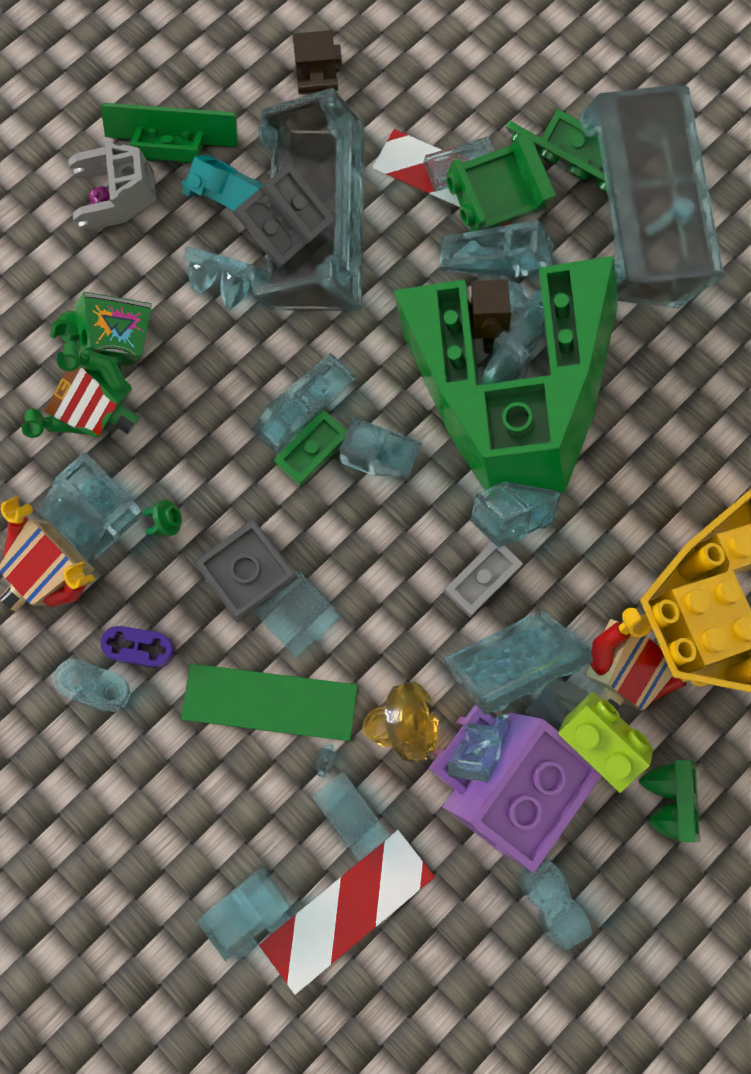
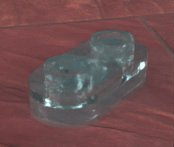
[53,659,130,712]

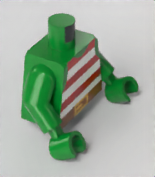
[21,341,140,438]

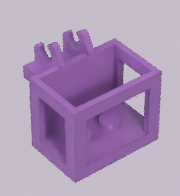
[428,705,602,873]

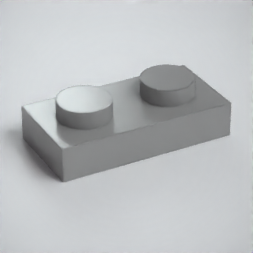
[444,538,523,617]

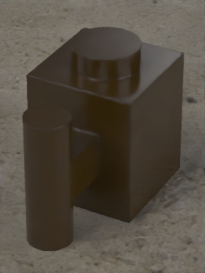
[293,30,342,95]
[471,279,511,355]

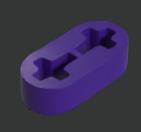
[101,626,175,668]

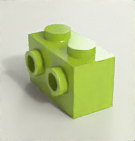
[558,691,653,793]

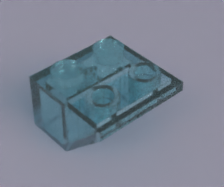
[39,452,143,564]

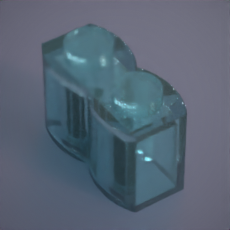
[518,860,591,951]
[196,867,292,961]

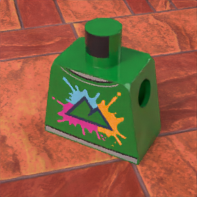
[75,291,152,372]

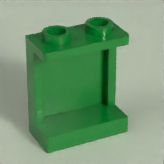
[446,132,556,236]

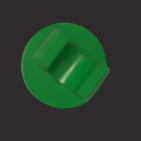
[50,311,80,346]
[143,499,182,537]

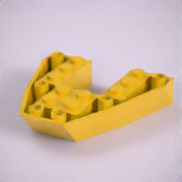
[640,489,751,692]

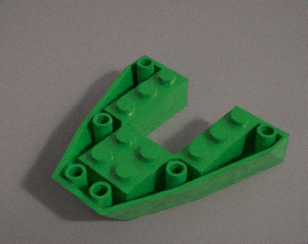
[393,256,618,501]

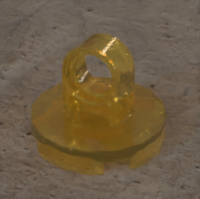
[363,682,438,763]

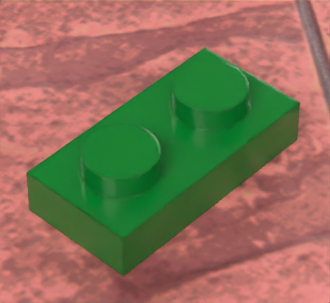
[273,409,350,488]

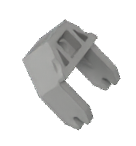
[68,141,157,230]

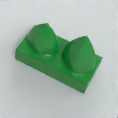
[639,760,700,842]

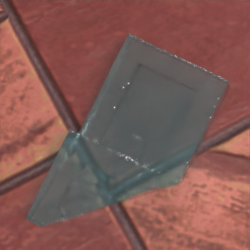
[448,714,509,782]

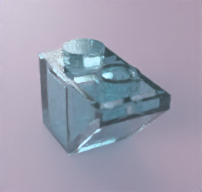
[340,417,422,478]
[470,481,561,548]

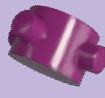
[88,186,110,205]

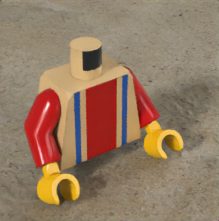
[0,496,95,611]
[587,608,708,711]

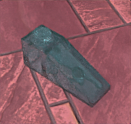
[439,220,553,277]
[251,353,356,454]

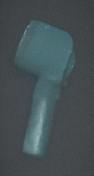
[645,196,696,236]

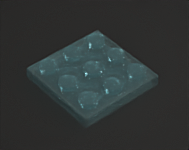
[443,610,593,715]

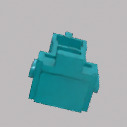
[181,155,264,211]

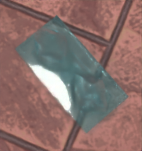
[183,246,261,310]
[481,330,532,385]

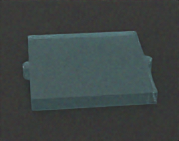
[254,570,342,658]

